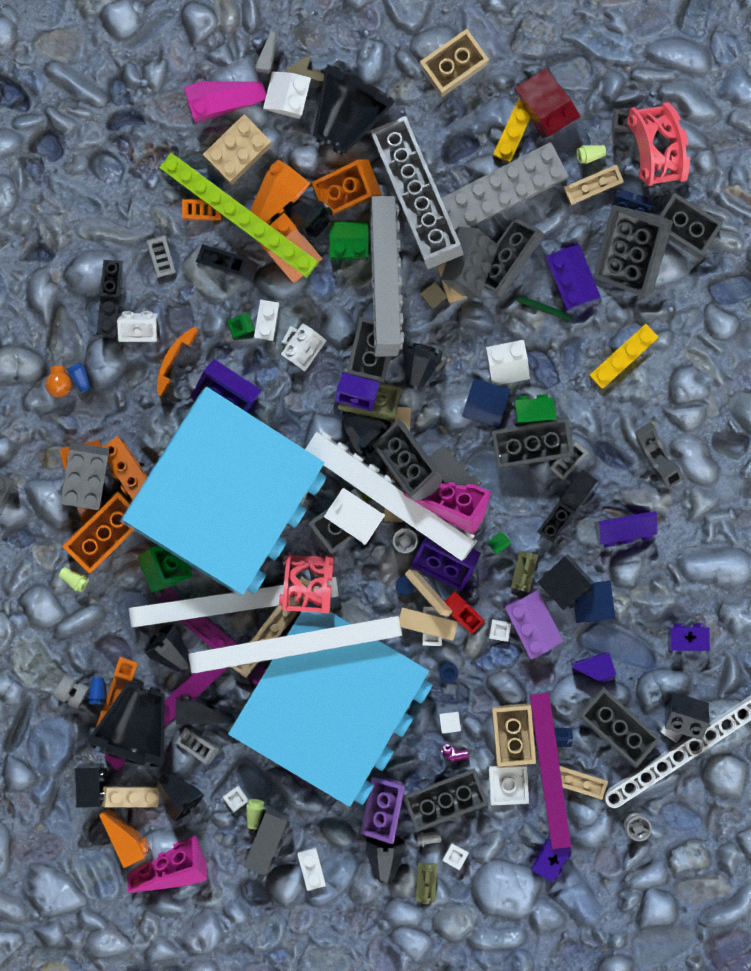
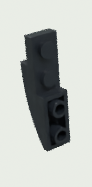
[96,259,123,338]
[537,468,598,543]

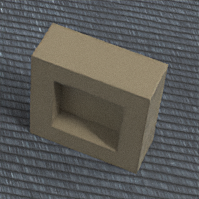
[420,282,447,309]

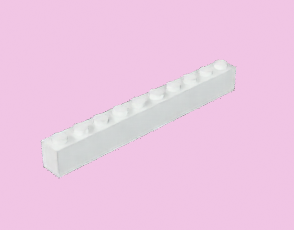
[305,431,477,561]

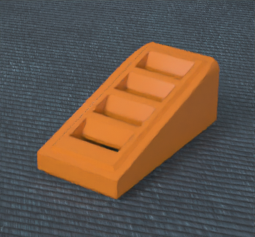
[182,199,222,221]

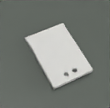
[324,488,385,545]

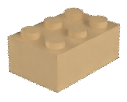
[419,29,489,98]
[203,114,272,186]
[491,703,536,767]

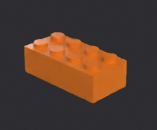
[62,491,134,574]

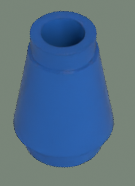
[67,362,90,392]
[87,677,106,705]

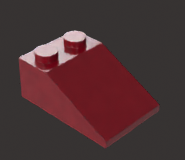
[514,69,581,138]

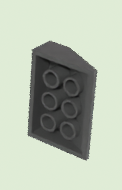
[593,205,673,297]

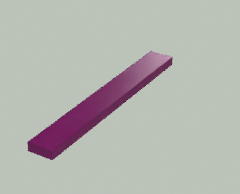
[156,587,267,686]
[104,667,228,771]
[529,692,571,849]

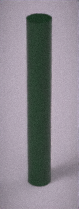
[517,294,573,322]

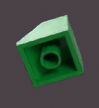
[330,222,368,260]
[513,394,557,424]
[137,546,193,592]

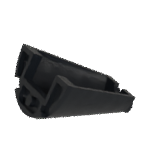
[313,64,395,155]
[87,681,165,767]

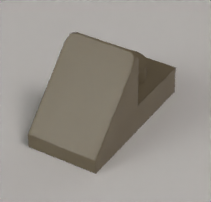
[286,55,324,86]

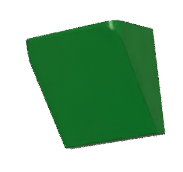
[227,313,255,339]
[487,532,511,554]

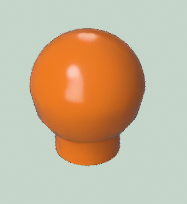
[45,366,72,398]

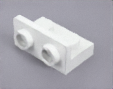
[117,311,158,342]
[281,324,327,372]

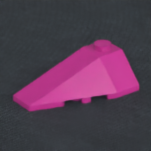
[184,81,266,124]
[404,482,491,534]
[127,836,207,893]

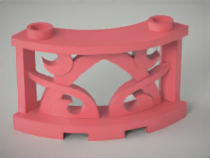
[627,102,690,186]
[279,551,334,613]

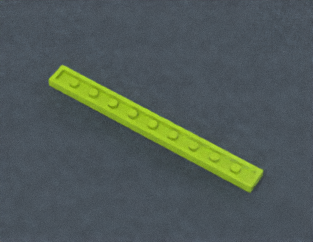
[159,153,319,278]

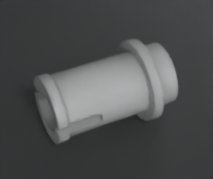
[417,830,441,847]

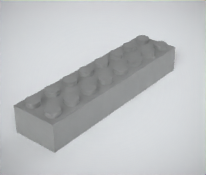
[370,116,464,269]
[441,142,568,234]
[370,196,404,356]

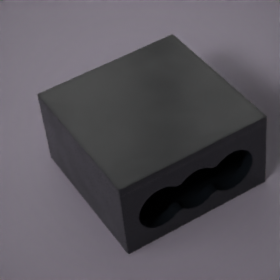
[537,555,594,611]
[665,691,709,740]

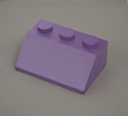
[503,590,563,659]
[361,777,405,844]

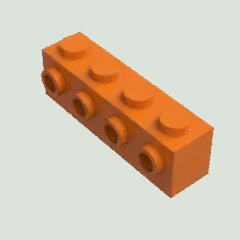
[102,436,148,503]

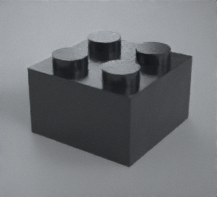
[75,763,108,808]

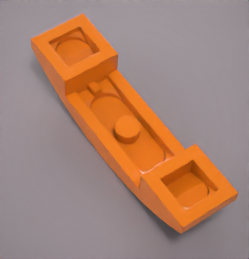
[157,327,199,397]
[96,657,138,727]

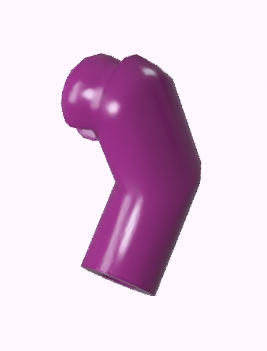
[441,744,469,762]

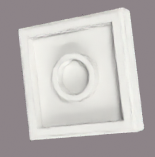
[488,764,529,805]

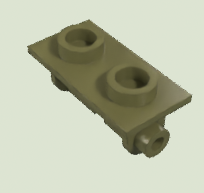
[511,551,538,592]
[416,863,437,904]

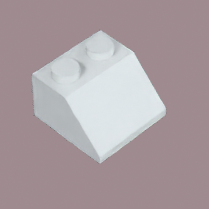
[263,72,311,119]
[485,340,530,385]

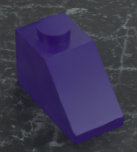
[571,652,616,682]

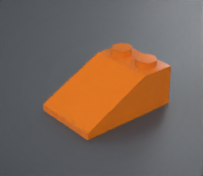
[312,159,382,217]
[257,213,323,284]
[99,808,150,868]

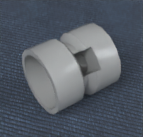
[393,528,418,553]
[54,675,90,710]
[623,812,652,841]

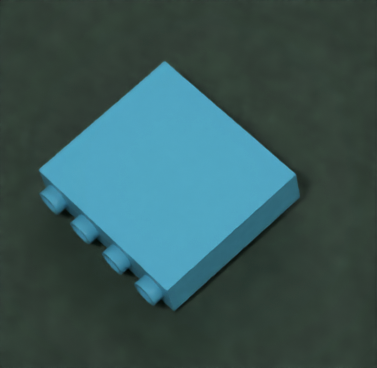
[120,387,327,595]
[228,601,433,807]

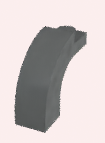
[635,422,684,489]

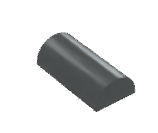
[483,218,545,299]
[492,418,575,469]
[372,419,442,500]
[577,687,661,768]
[403,768,489,833]

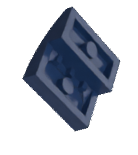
[462,378,511,428]
[574,580,616,623]

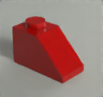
[445,591,485,634]

